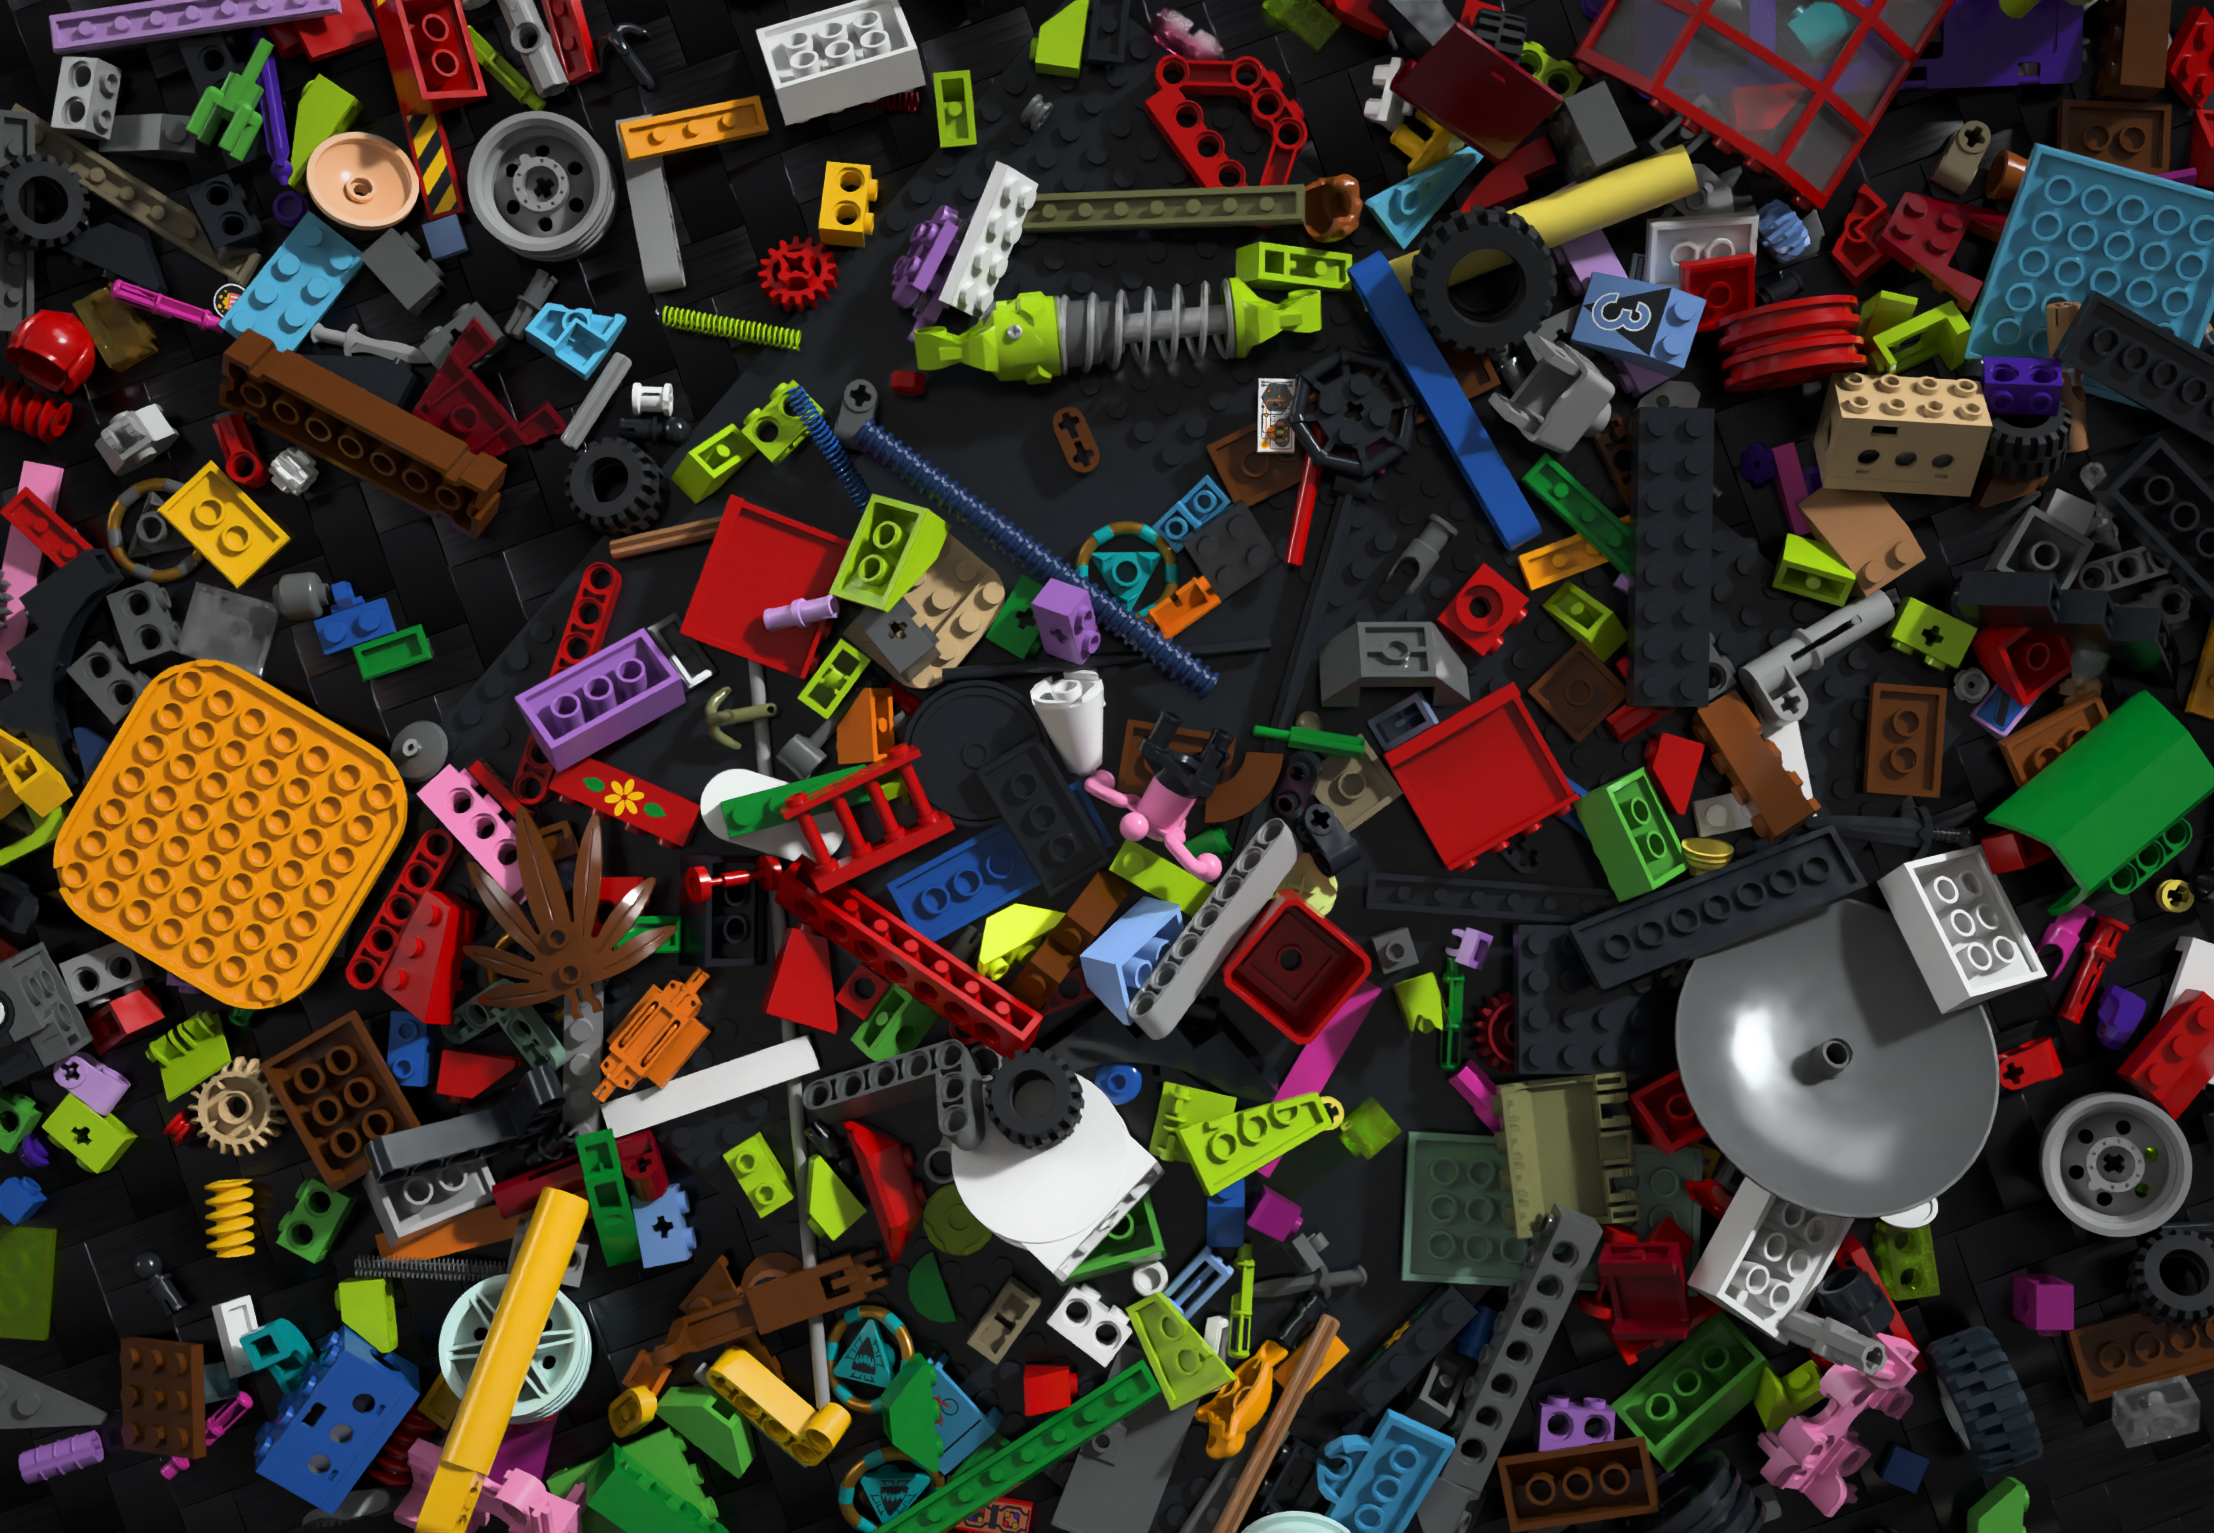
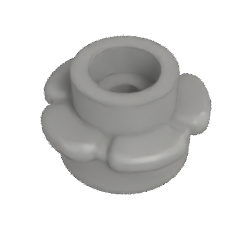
[1953,667,1990,703]

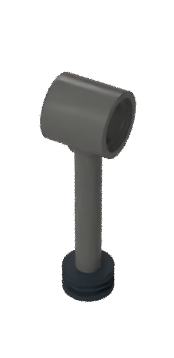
[776,661,892,781]

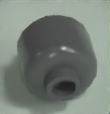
[273,572,331,621]

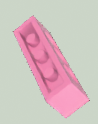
[417,764,527,905]

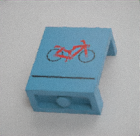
[926,1353,1004,1476]

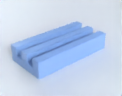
[1162,1245,1234,1321]

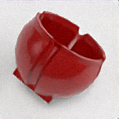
[5,309,98,395]

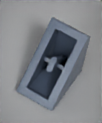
[1367,691,1439,753]

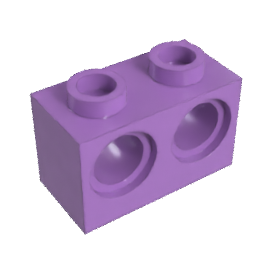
[1533,1395,1616,1451]

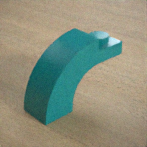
[239,1318,317,1395]

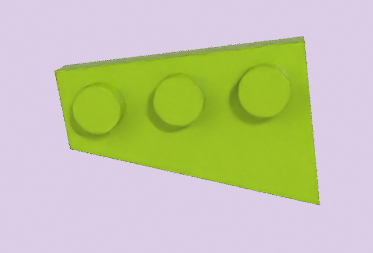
[1125,1292,1238,1411]

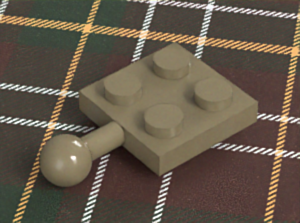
[1294,711,1404,833]

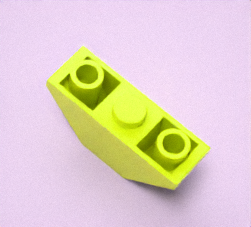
[976,903,1066,981]

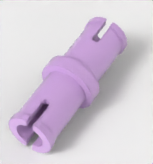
[763,594,839,632]

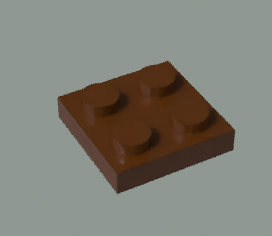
[1525,640,1626,744]

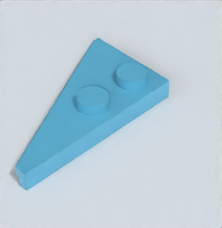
[1364,146,1484,250]

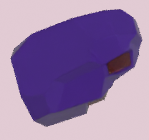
[2096,984,2147,1050]

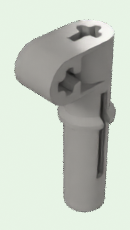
[1739,589,1895,727]

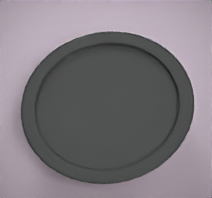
[390,721,448,783]

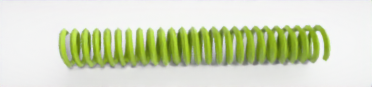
[662,306,801,351]

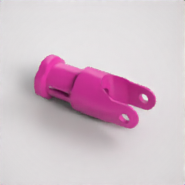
[2034,903,2096,982]

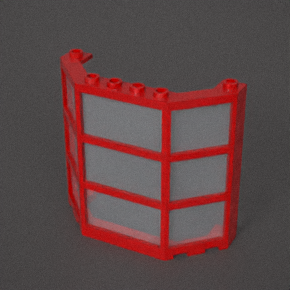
[1570,0,1955,212]

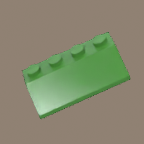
[1610,1311,1779,1473]

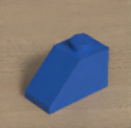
[1206,1177,1245,1247]

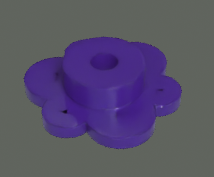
[1740,442,1777,485]

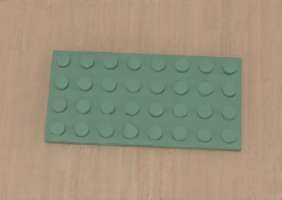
[1401,1131,1704,1297]

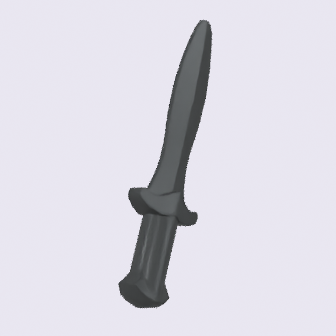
[1252,1264,1367,1299]

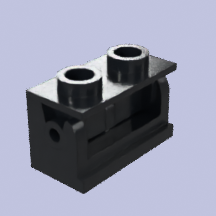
[1255,1437,1335,1515]

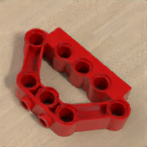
[1145,54,1307,229]

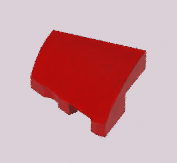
[1831,183,1892,288]

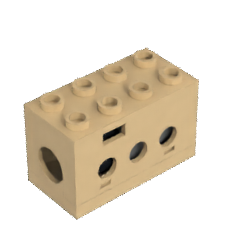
[1813,372,1993,497]

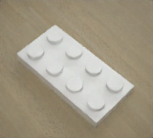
[939,161,1039,319]

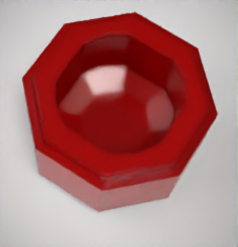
[890,370,926,396]

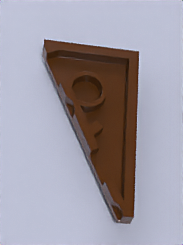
[678,1255,785,1382]

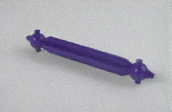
[250,26,293,187]

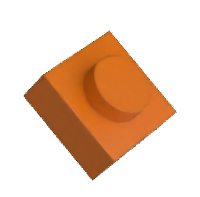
[622,1349,674,1397]

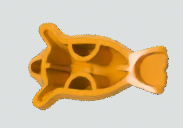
[1194,1340,1288,1460]

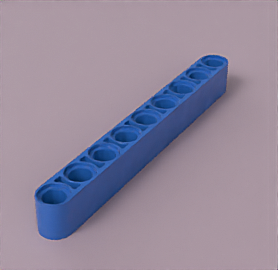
[1346,250,1543,552]

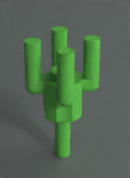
[185,38,274,162]

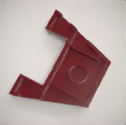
[1877,191,2009,312]
[412,316,568,457]

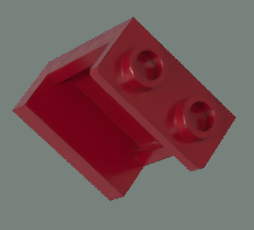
[1597,1242,1693,1342]

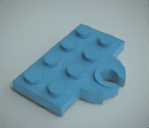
[1316,1409,1455,1533]

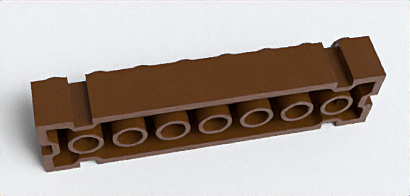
[218,328,507,539]

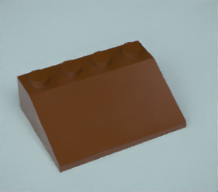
[259,1010,421,1193]

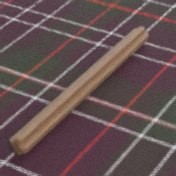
[1212,1314,1340,1533]

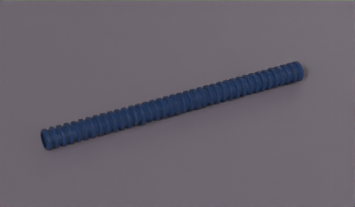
[853,419,1220,700]

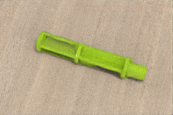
[467,25,546,111]
[1227,1243,1255,1359]

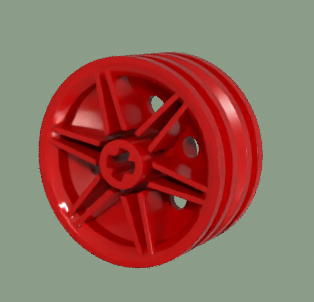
[1715,295,1868,392]

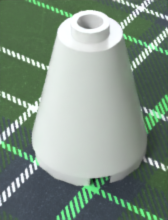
[1030,670,1104,776]

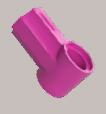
[1447,1059,1500,1134]

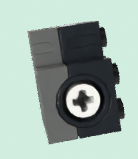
[0,941,94,1087]

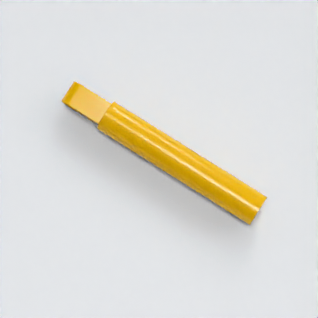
[416,1187,591,1533]

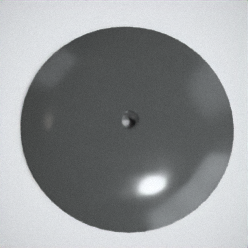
[1674,898,1999,1219]

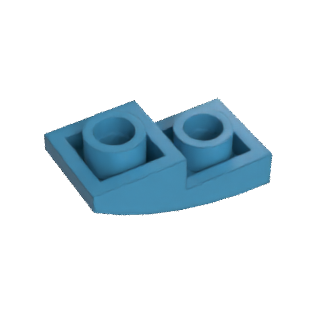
[1152,474,1232,553]

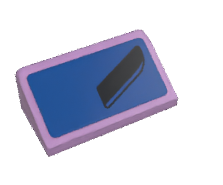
[1969,683,2040,739]

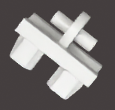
[1364,57,1414,133]

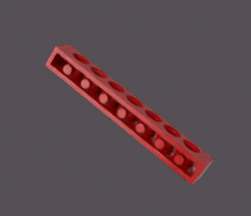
[774,853,1043,1059]

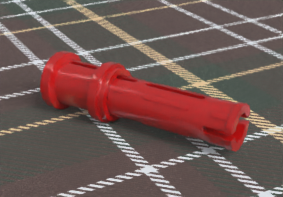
[2057,914,2130,1025]

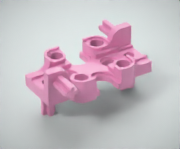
[1757,1333,1919,1517]
[393,1431,588,1533]

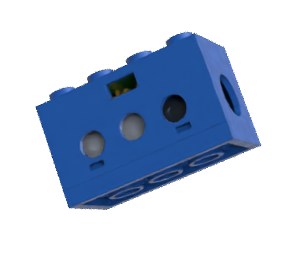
[254,1323,421,1515]

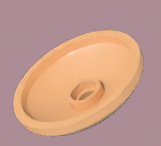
[306,132,419,230]

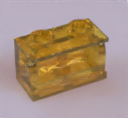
[72,282,158,372]

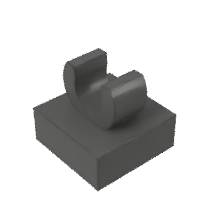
[1280,1232,1329,1274]

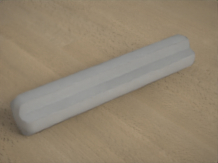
[560,352,632,450]

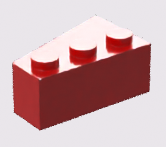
[377,890,479,1026]

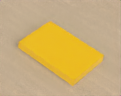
[157,460,292,590]

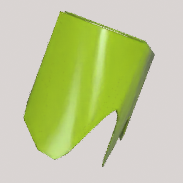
[1392,972,1453,1040]

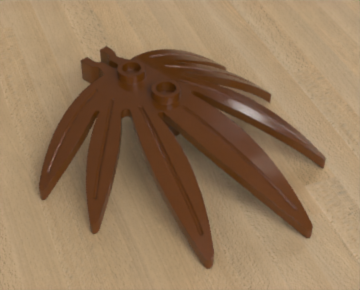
[462,806,678,1020]

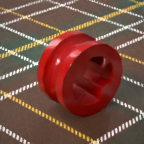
[163,1109,199,1146]

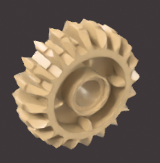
[188,1056,289,1156]

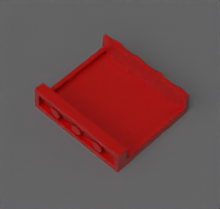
[678,494,852,680]
[1382,682,1580,873]

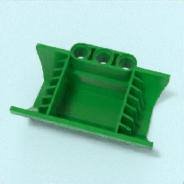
[1984,690,2214,916]

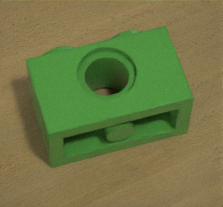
[850,983,940,1062]

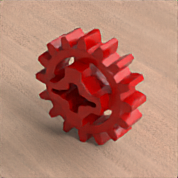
[758,236,839,313]

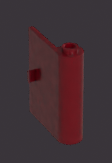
[1389,22,1563,164]

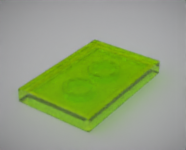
[0,1225,57,1341]

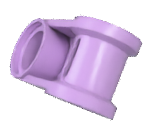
[53,1052,131,1116]

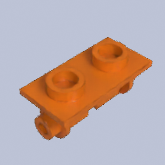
[1143,575,1222,639]

